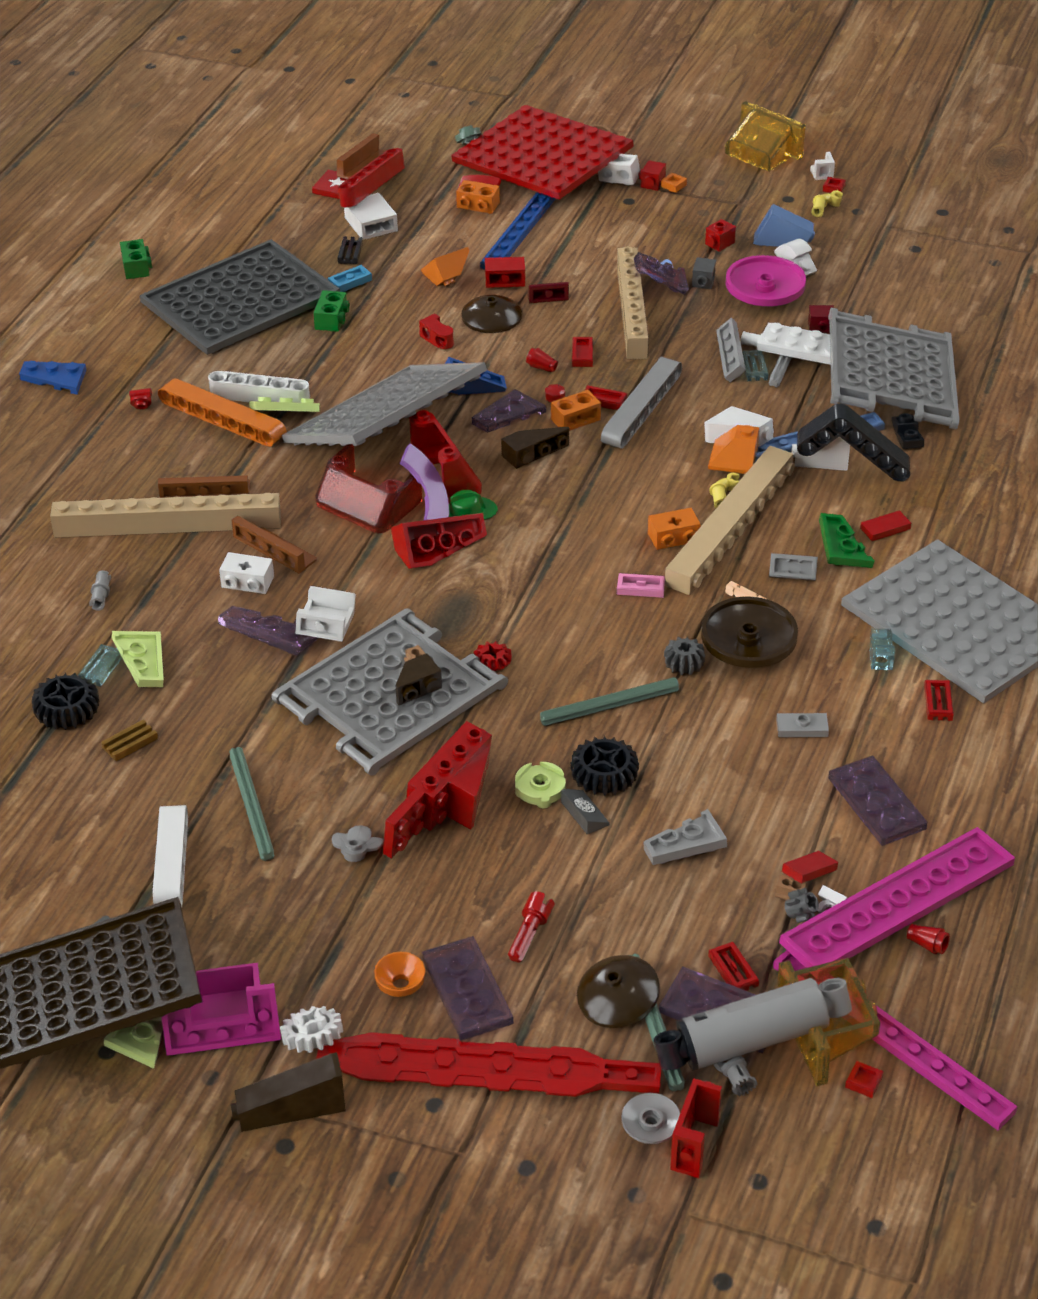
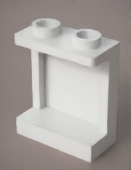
[295,586,356,642]

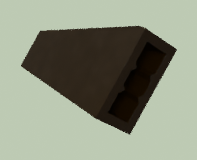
[231,1053,346,1132]

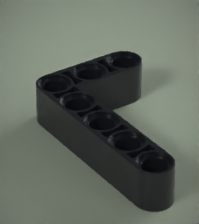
[797,403,911,481]

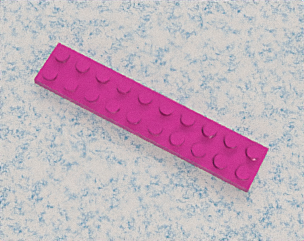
[779,827,1015,977]

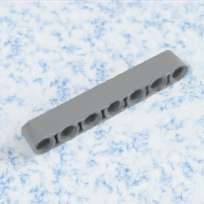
[601,357,682,449]

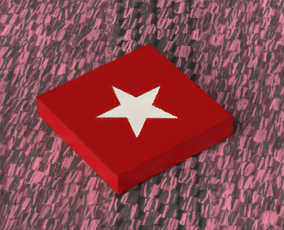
[312,170,347,199]

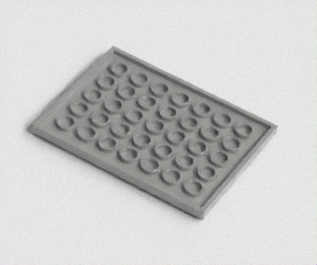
[281,362,487,446]
[841,539,1038,703]

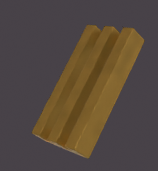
[101,719,158,761]

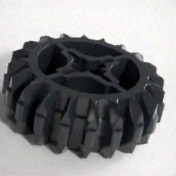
[31,672,100,730]
[570,735,639,796]

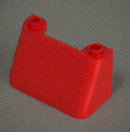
[409,410,482,504]

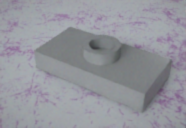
[769,553,818,581]
[776,713,829,737]

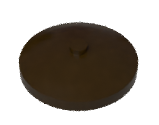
[701,596,798,668]

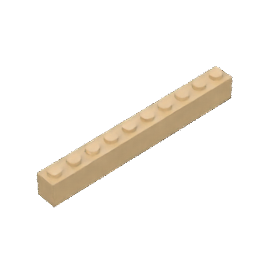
[665,446,795,595]
[50,493,281,537]

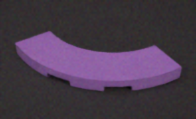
[400,444,449,520]

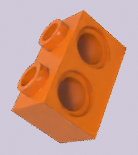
[456,180,500,214]
[551,390,601,431]

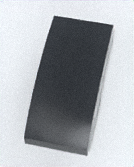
[892,413,924,449]

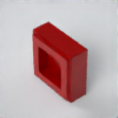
[822,177,846,193]
[845,1061,884,1098]

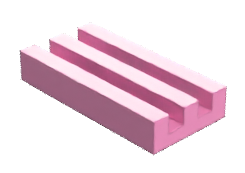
[617,573,665,598]

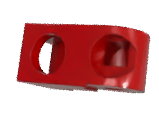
[419,313,454,349]

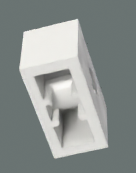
[219,552,274,594]

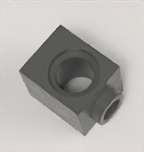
[692,257,716,289]

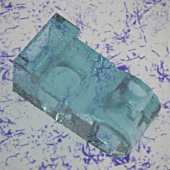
[869,628,895,670]

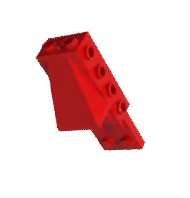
[383,721,492,859]

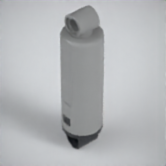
[653,978,852,1071]

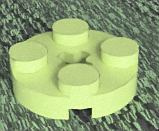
[515,762,566,808]

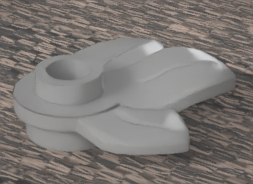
[332,825,384,862]

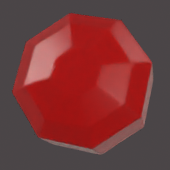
[545,384,565,402]

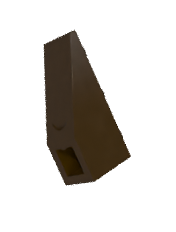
[501,426,570,469]

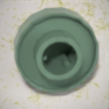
[455,125,482,145]

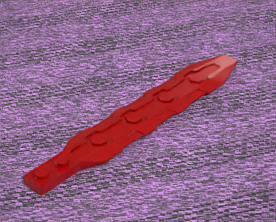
[316,1032,662,1097]

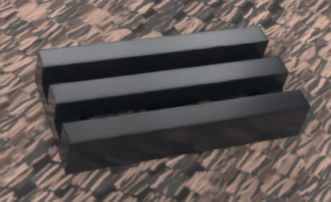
[338,236,363,264]

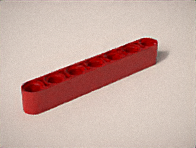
[338,148,405,207]

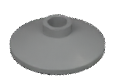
[622,1093,680,1144]

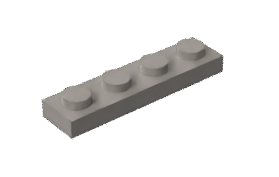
[716,318,746,382]

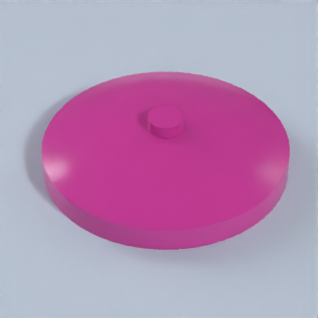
[726,255,806,306]

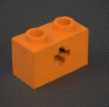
[648,507,701,550]

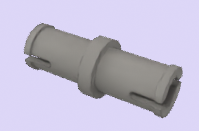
[89,570,111,611]

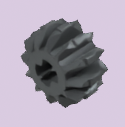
[664,636,705,676]

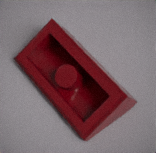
[527,282,569,303]

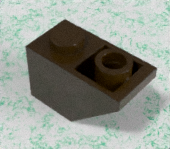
[395,653,442,706]

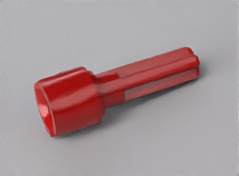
[508,891,555,963]

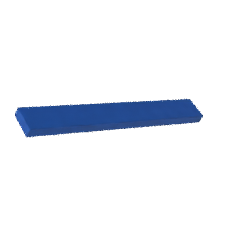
[480,192,556,269]

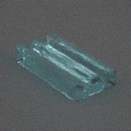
[742,350,769,381]
[78,644,122,687]

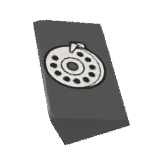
[561,789,610,835]

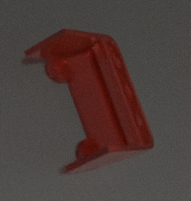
[315,444,422,533]

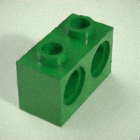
[120,239,152,279]
[313,290,350,332]

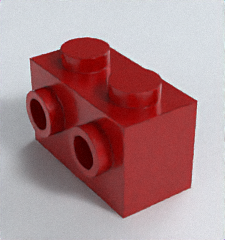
[485,257,525,288]

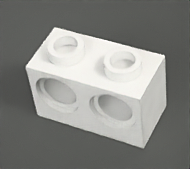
[598,154,640,185]

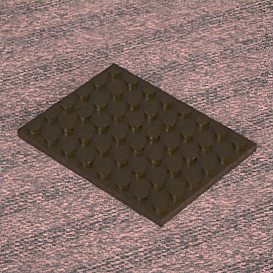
[0,897,203,1069]

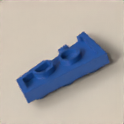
[19,361,86,395]

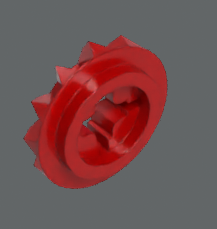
[474,641,512,671]

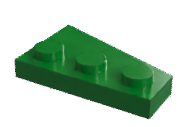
[819,513,875,568]

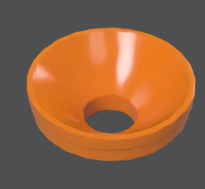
[374,952,425,997]

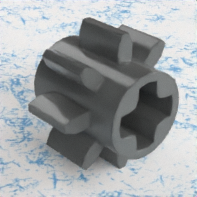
[785,888,819,923]

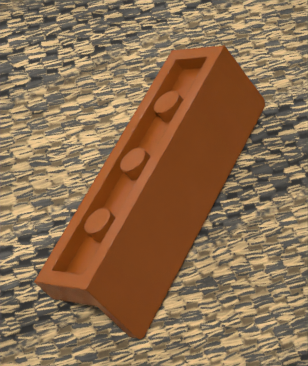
[337,133,385,179]
[158,475,250,498]
[231,516,317,574]

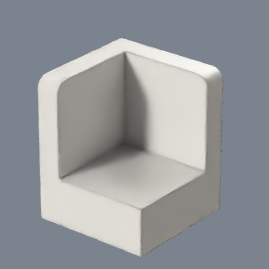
[810,152,835,180]

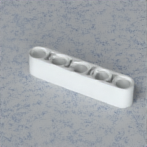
[208,371,310,403]
[153,805,188,907]

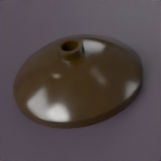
[462,294,522,333]
[577,955,660,1028]

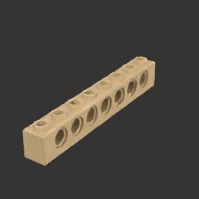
[617,247,648,359]

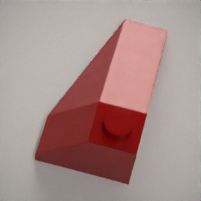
[391,513,487,569]

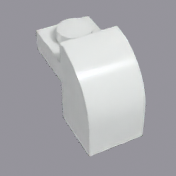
[774,239,817,276]

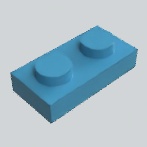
[328,265,372,292]

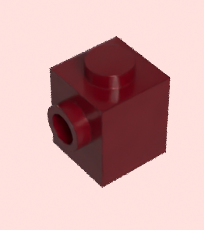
[808,305,834,334]

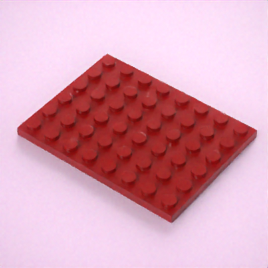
[451,105,634,200]

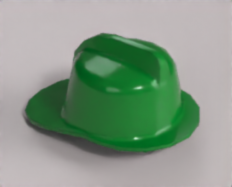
[449,489,498,520]

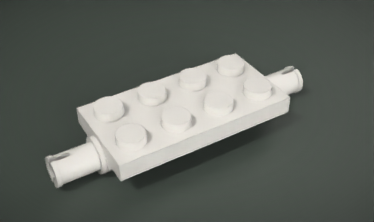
[741,323,831,365]

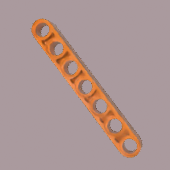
[158,378,287,447]

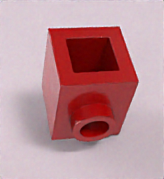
[639,160,666,191]
[705,219,736,252]

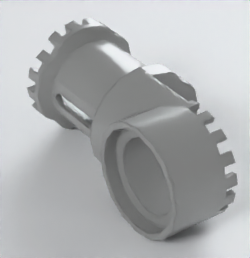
[714,1055,757,1096]

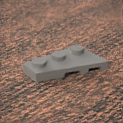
[644,809,727,865]

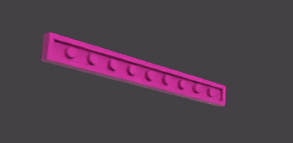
[773,950,1018,1131]

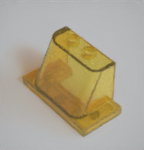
[725,101,806,172]
[777,958,880,1086]

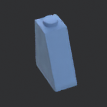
[753,204,815,247]

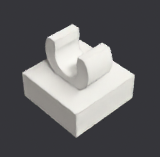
[817,885,847,913]

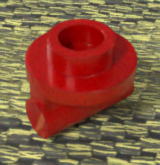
[129,388,152,410]

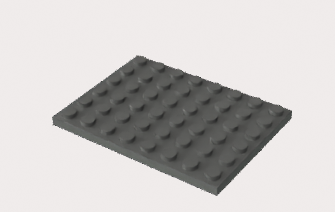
[140,239,340,355]

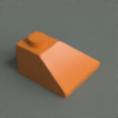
[421,247,470,286]
[708,425,759,474]

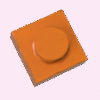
[661,173,687,193]

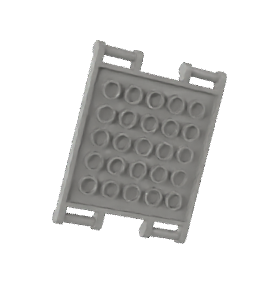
[828,308,959,430]
[272,608,508,776]

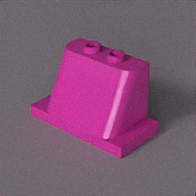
[161,963,281,1056]

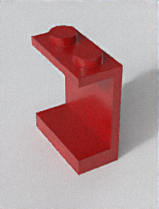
[670,1078,722,1178]

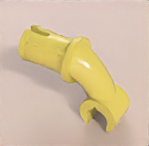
[811,190,843,217]
[709,473,740,508]

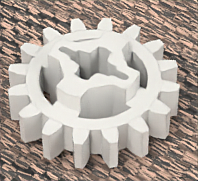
[280,1006,343,1053]

